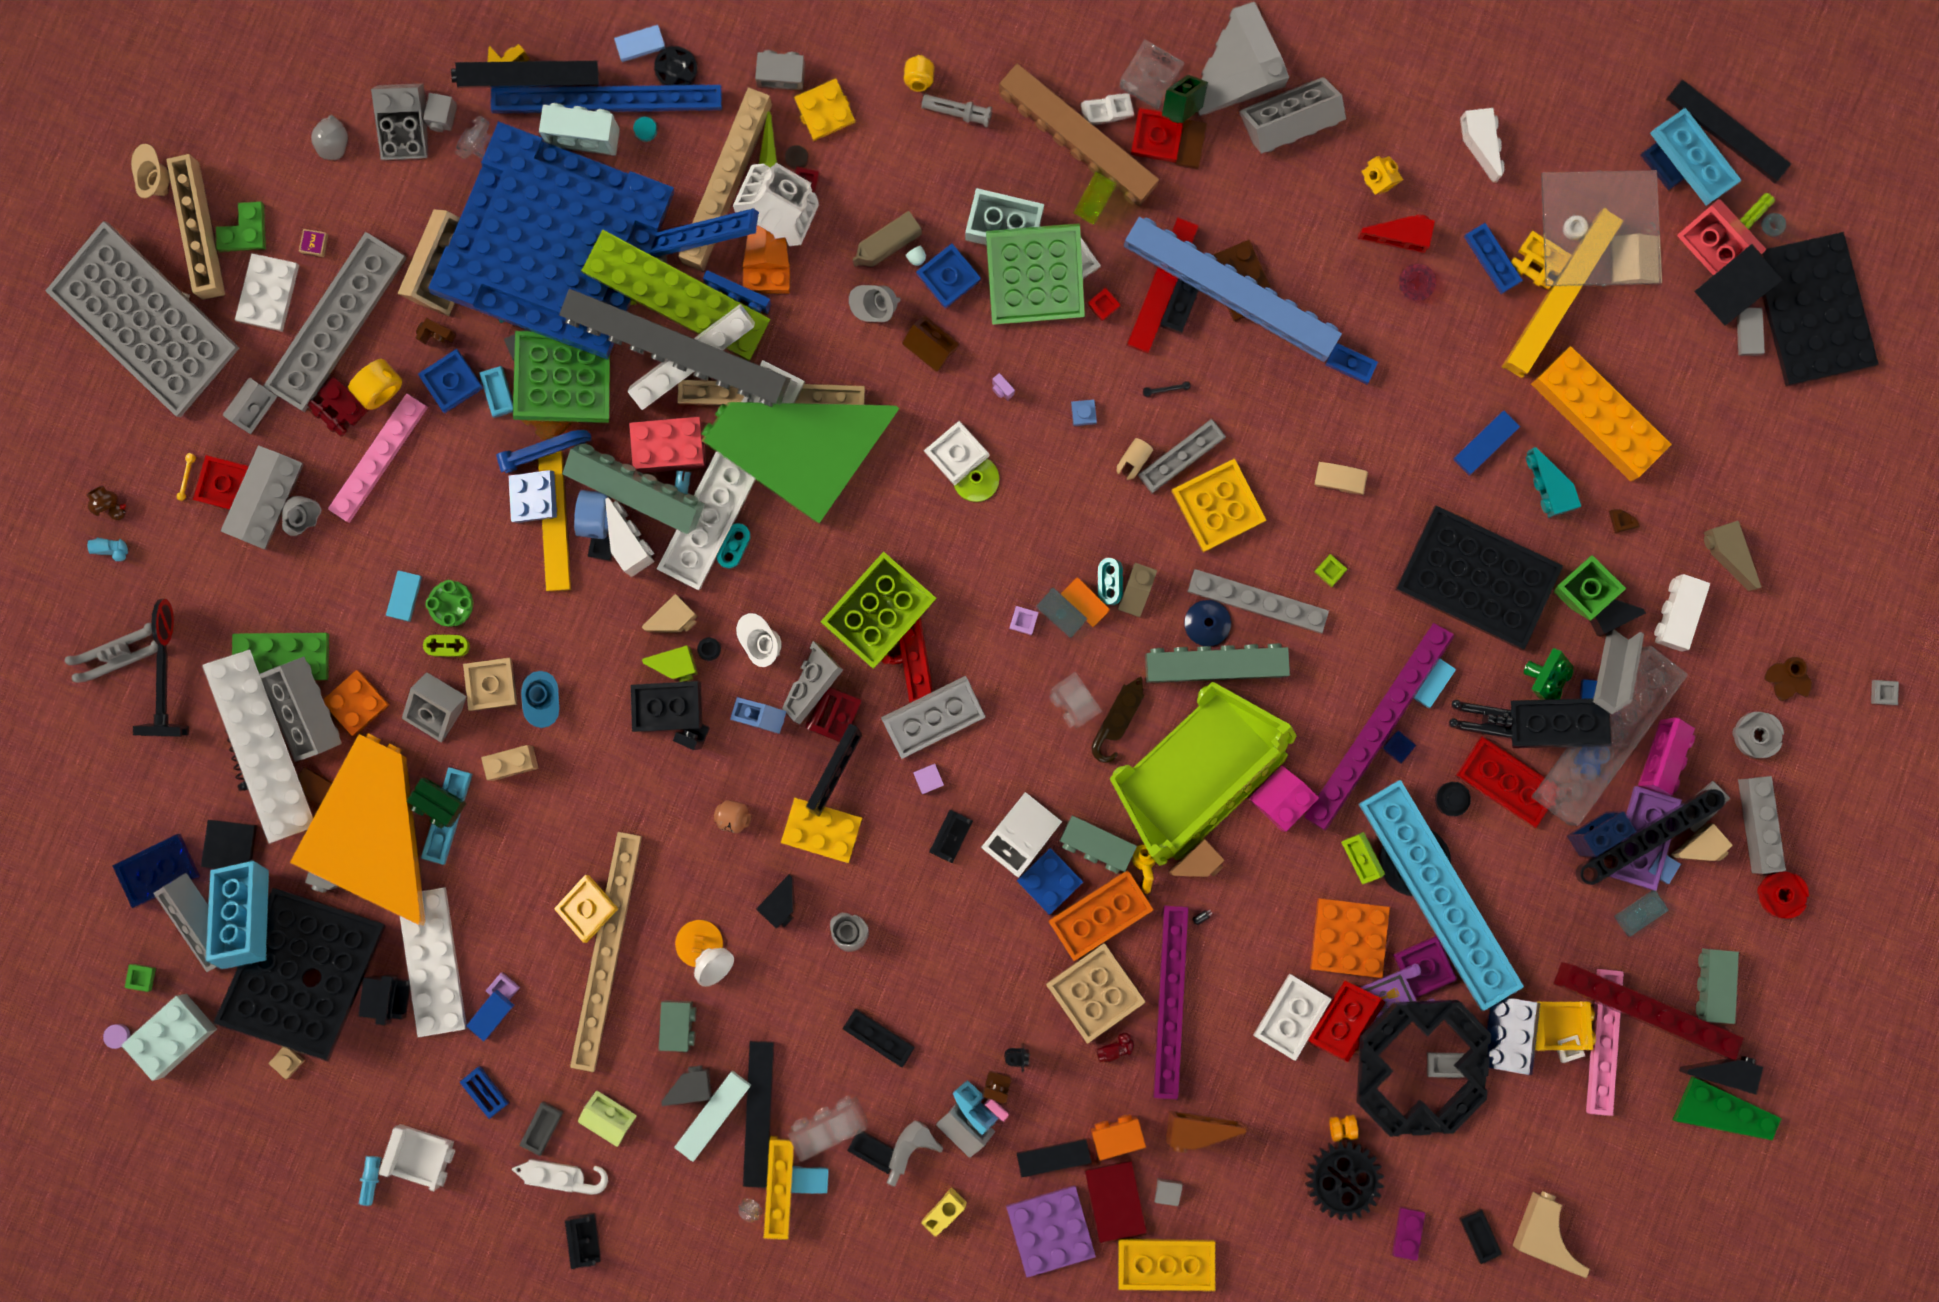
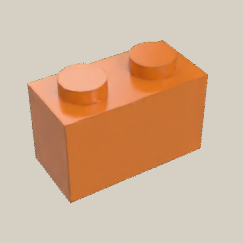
[1091,1114,1146,1160]

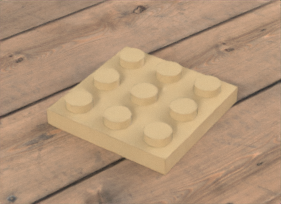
[1046,943,1145,1044]

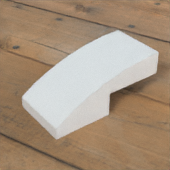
[1081,93,1134,125]

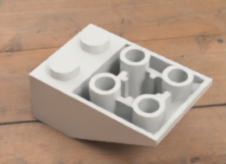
[605,498,655,577]
[981,792,1062,877]

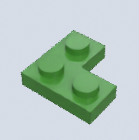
[216,202,266,252]

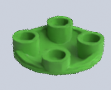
[425,580,474,627]

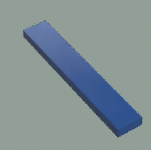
[649,208,759,258]

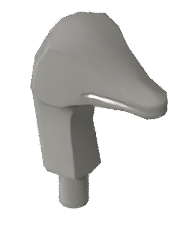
[886,1120,943,1187]

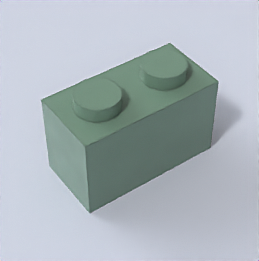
[659,1000,697,1052]

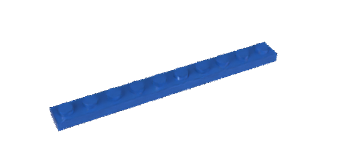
[491,85,722,113]

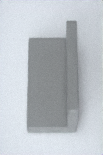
[223,378,277,434]
[936,1102,995,1157]

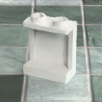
[379,1124,455,1191]

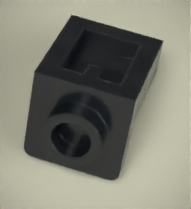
[673,724,710,750]

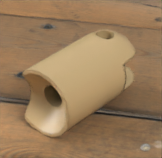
[1117,438,1153,480]

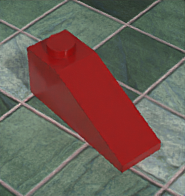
[1357,214,1435,253]

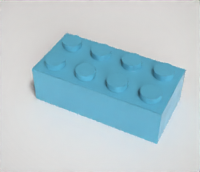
[206,861,269,969]

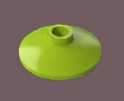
[954,459,999,502]

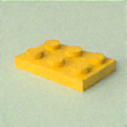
[781,798,862,863]

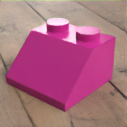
[1248,765,1319,832]

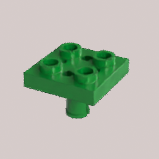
[1524,648,1574,700]

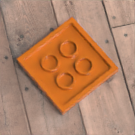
[1310,898,1390,978]

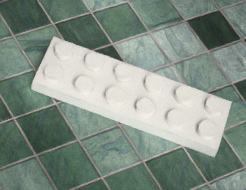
[400,887,467,1037]

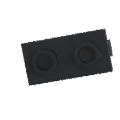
[1004,1043,1029,1073]

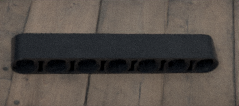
[1575,789,1725,885]

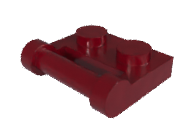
[805,687,862,742]

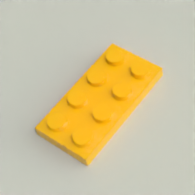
[1118,1239,1215,1291]

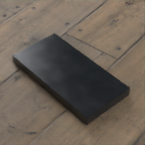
[1511,698,1611,748]

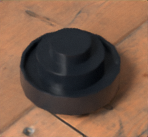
[1435,782,1471,816]

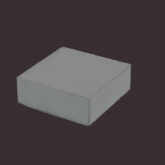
[1871,680,1899,705]

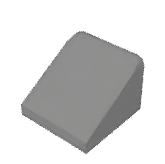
[1154,1178,1183,1206]

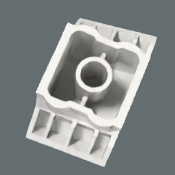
[733,163,819,246]

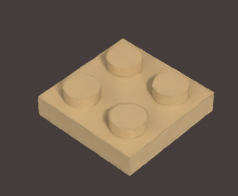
[463,658,517,711]

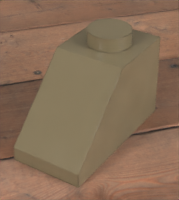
[1118,563,1157,617]

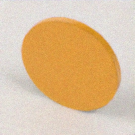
[675,920,723,967]

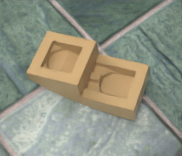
[1315,462,1368,495]

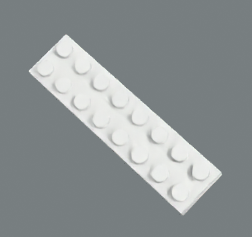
[202,650,313,844]

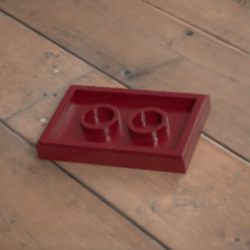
[1085,1160,1147,1243]

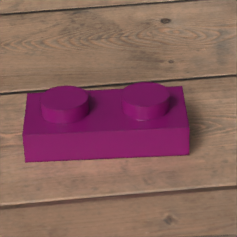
[1392,1207,1425,1261]

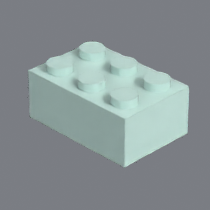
[539,103,620,156]
[965,188,1044,245]
[121,994,217,1081]

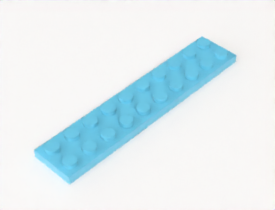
[1359,780,1524,1011]

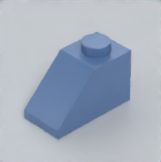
[730,697,786,734]

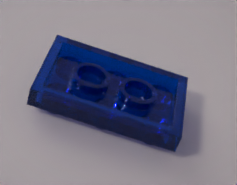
[112,834,200,908]

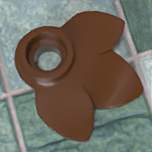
[1764,657,1812,701]

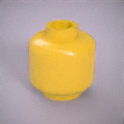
[904,55,934,92]

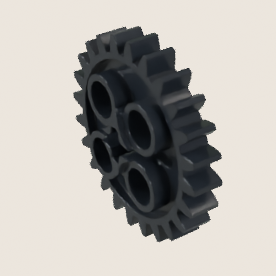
[1305,1140,1384,1220]

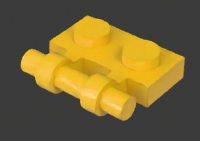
[1511,230,1571,289]

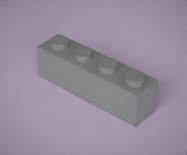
[1738,776,1786,874]

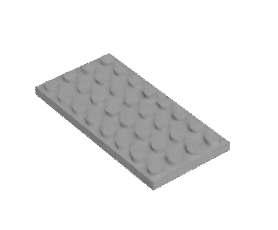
[45,221,239,417]

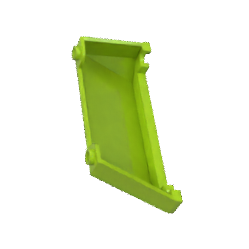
[1110,682,1297,866]

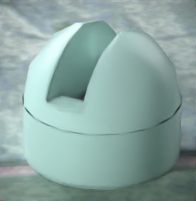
[906,246,926,266]

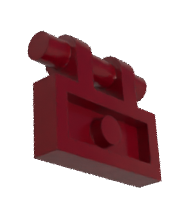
[307,377,369,437]

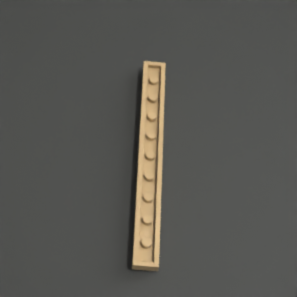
[570,832,642,1072]

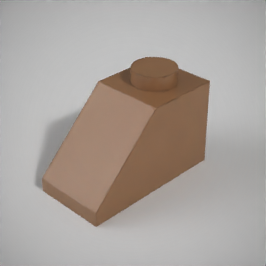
[1169,839,1225,877]

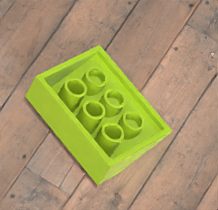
[821,551,937,669]

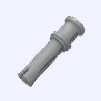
[921,94,992,127]

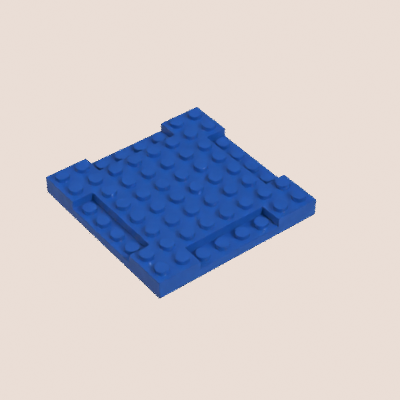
[428,121,674,360]

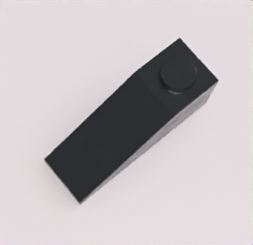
[1679,1056,1764,1095]

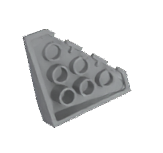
[1198,2,1289,116]

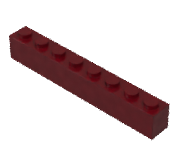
[1553,962,1744,1061]

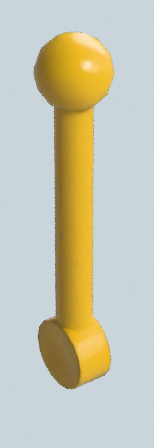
[177,453,196,501]

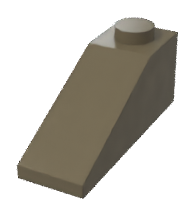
[1704,521,1761,591]

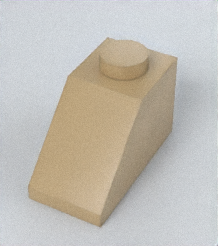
[642,594,698,633]
[1671,824,1733,861]

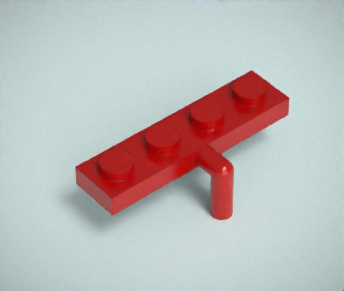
[881,617,933,703]

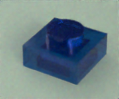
[1382,730,1416,764]

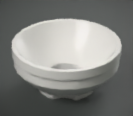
[694,948,734,987]

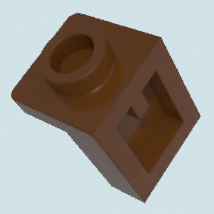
[416,318,456,344]
[982,1071,1012,1104]

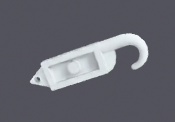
[512,1159,608,1195]

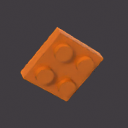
[323,670,390,736]

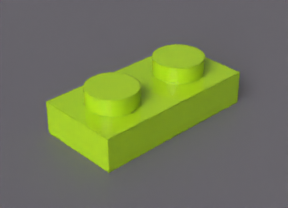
[1341,832,1385,885]

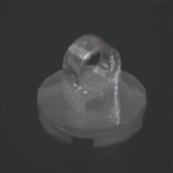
[455,116,492,159]

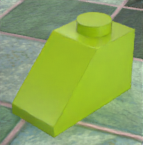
[642,646,698,682]

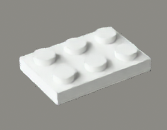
[235,253,299,332]
[1253,974,1331,1061]

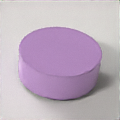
[103,1024,130,1049]

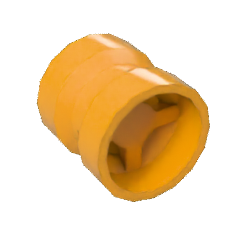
[1329,1115,1358,1142]

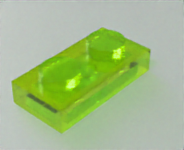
[1073,172,1117,225]

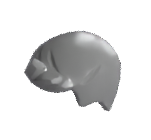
[311,115,348,160]
[282,496,321,536]
[830,913,869,952]

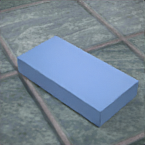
[614,25,666,62]

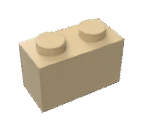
[481,745,539,781]

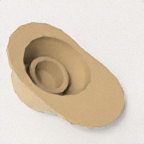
[131,144,170,199]

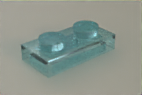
[1614,890,1669,937]

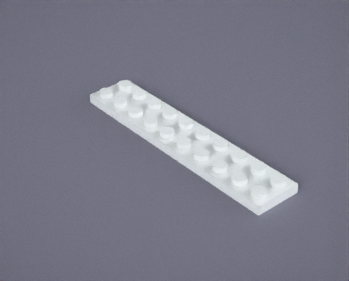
[657,360,805,591]

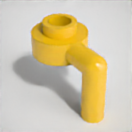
[1132,845,1155,894]

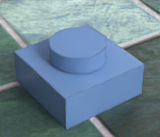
[1071,399,1097,426]

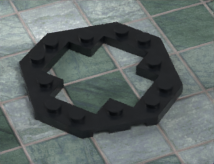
[1356,1000,1491,1137]

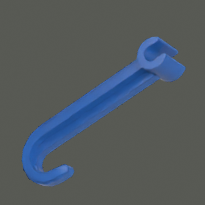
[496,430,592,473]

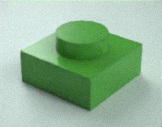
[124,964,156,992]

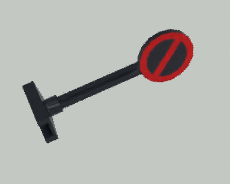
[133,599,189,737]

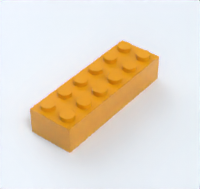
[1531,346,1672,482]

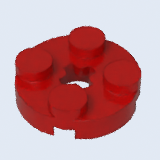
[1757,871,1809,919]

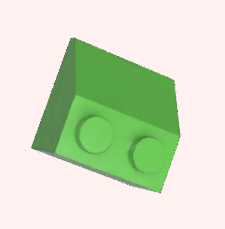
[1554,555,1626,621]

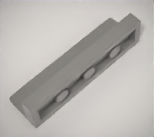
[1593,629,1644,714]
[154,874,217,972]

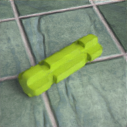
[1740,193,1775,230]

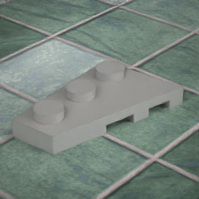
[782,641,843,724]

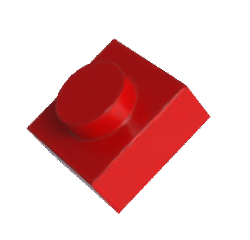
[1087,288,1120,322]

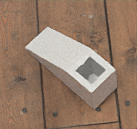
[1460,108,1504,183]

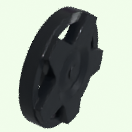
[654,46,698,86]

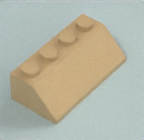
[398,209,460,316]

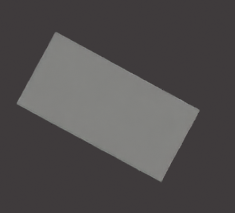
[881,676,985,759]

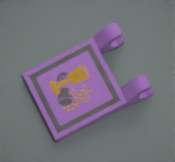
[1360,964,1435,1022]

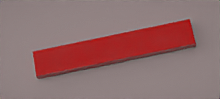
[1127,217,1199,354]

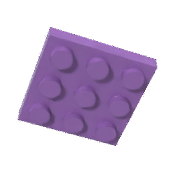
[1006,1185,1096,1277]

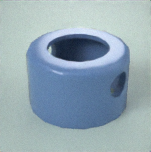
[574,490,611,539]

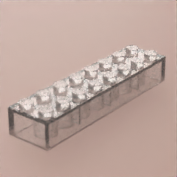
[1532,646,1688,826]

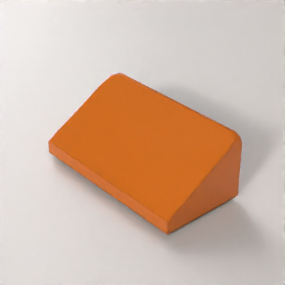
[1060,577,1110,627]

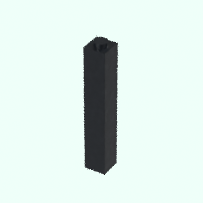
[451,61,599,88]

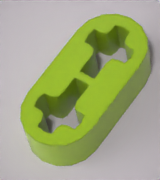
[423,635,470,657]

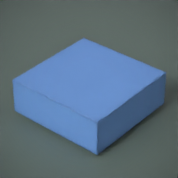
[1648,851,1681,884]

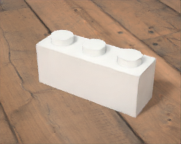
[1654,574,1710,652]

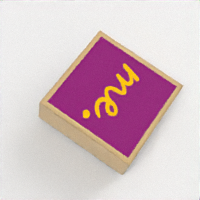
[299,229,328,257]

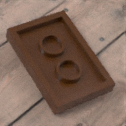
[1213,240,1271,322]

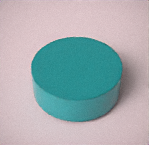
[633,117,657,142]

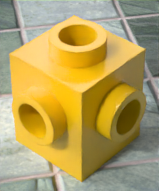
[1362,156,1403,195]

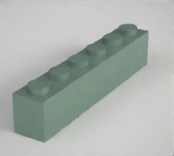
[562,444,705,534]
[1145,643,1290,683]

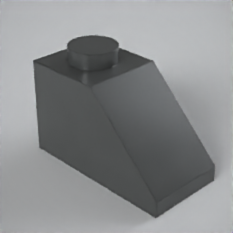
[661,1065,712,1106]

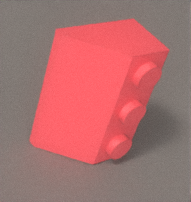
[1677,199,1766,275]

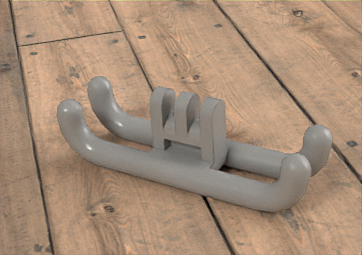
[65,623,158,683]

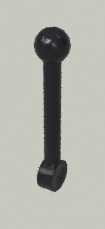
[1143,381,1191,397]

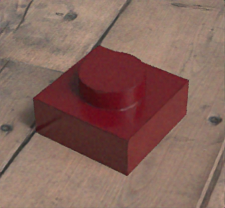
[795,167,820,194]

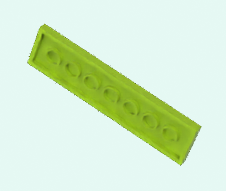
[581,229,770,361]

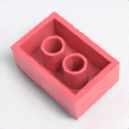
[629,417,707,473]

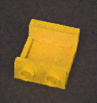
[1535,1002,1596,1050]

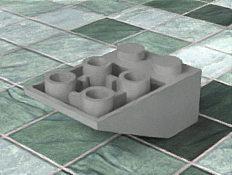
[371,83,428,160]

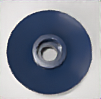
[1184,600,1231,646]

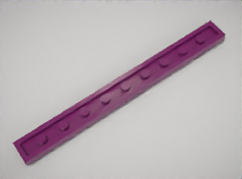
[1304,623,1454,831]

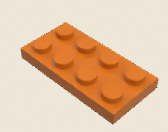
[1048,870,1153,961]

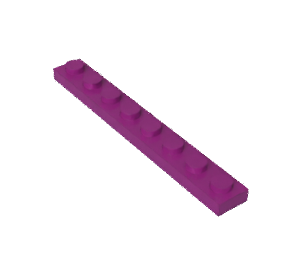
[1153,905,1188,1099]

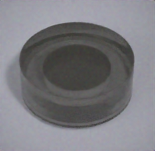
[785,145,808,170]

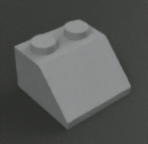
[402,672,467,743]

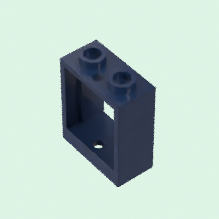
[1567,811,1636,857]

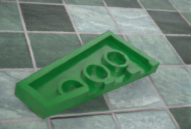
[1672,1076,1782,1140]

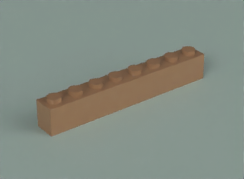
[999,64,1159,207]

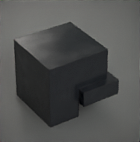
[358,974,410,1026]

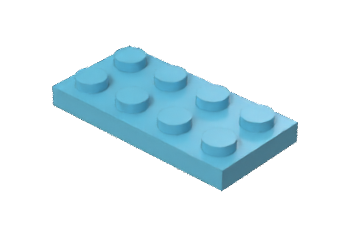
[1650,108,1741,206]

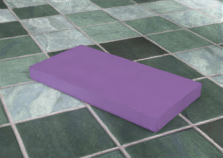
[1609,786,1682,891]

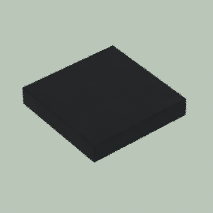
[201,820,257,869]

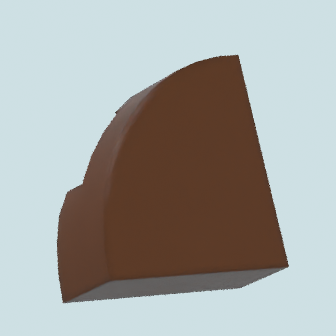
[1609,509,1640,533]

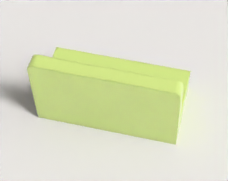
[578,1090,637,1146]

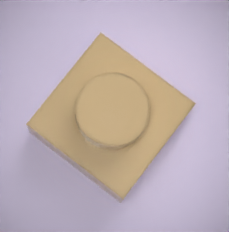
[268,1047,305,1079]

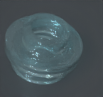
[1762,213,1786,237]

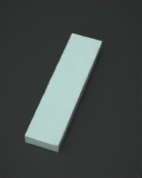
[674,1070,751,1162]

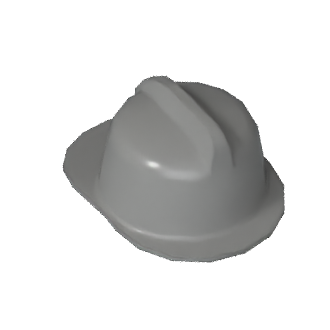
[849,285,901,322]

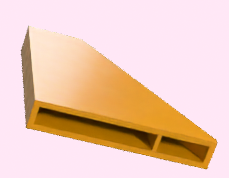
[290,733,425,926]

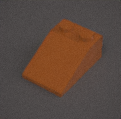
[1166,1111,1246,1153]

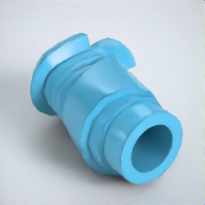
[88,537,128,561]

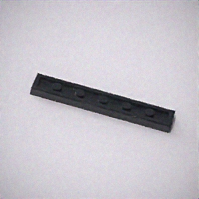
[1666,79,1791,183]
[743,1041,774,1188]

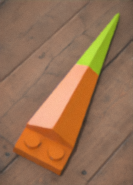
[743,111,790,294]

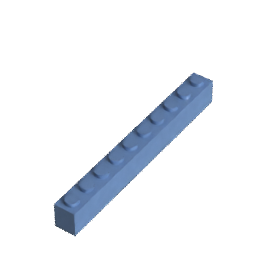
[1123,217,1342,362]

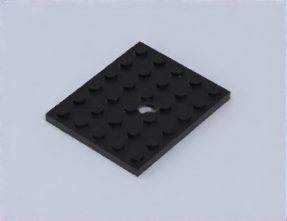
[213,888,385,1062]

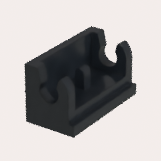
[929,810,973,863]
[565,1213,601,1270]

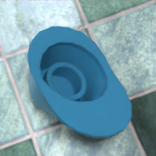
[521,671,559,728]

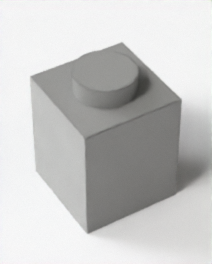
[423,93,457,132]

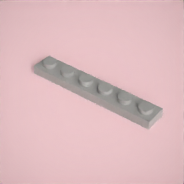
[1187,569,1329,634]

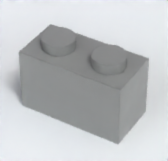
[755,50,805,90]

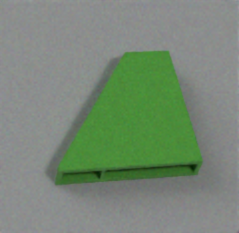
[701,402,900,523]

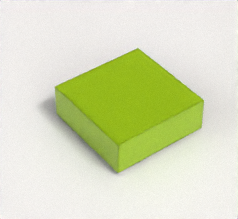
[1314,554,1348,587]

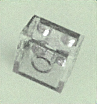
[1119,39,1185,110]
[1049,672,1102,729]

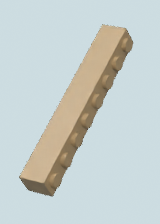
[679,87,772,272]

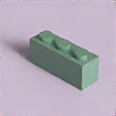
[1059,816,1137,874]
[1696,948,1739,1024]

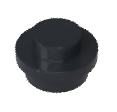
[697,637,721,661]

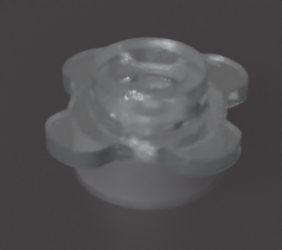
[738,1198,763,1222]

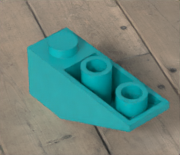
[1526,447,1581,518]

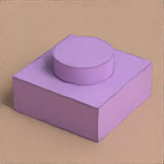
[992,373,1015,401]

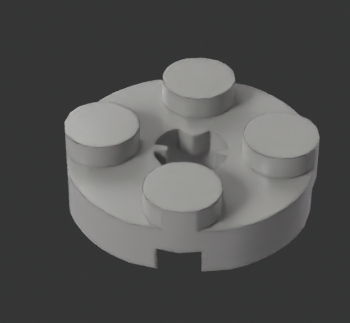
[1732,712,1784,759]

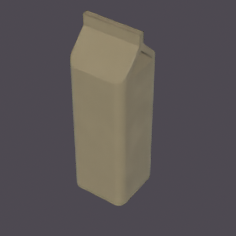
[853,211,922,267]

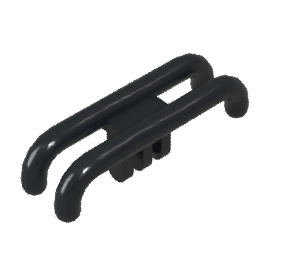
[1449,700,1512,738]

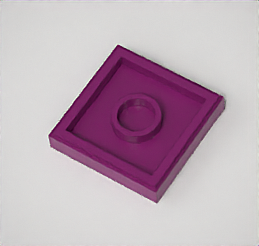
[1393,936,1457,998]

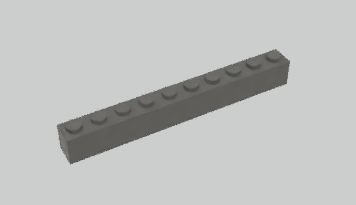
[559,289,791,407]

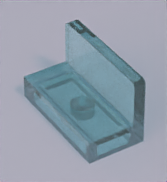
[1036,587,1087,638]

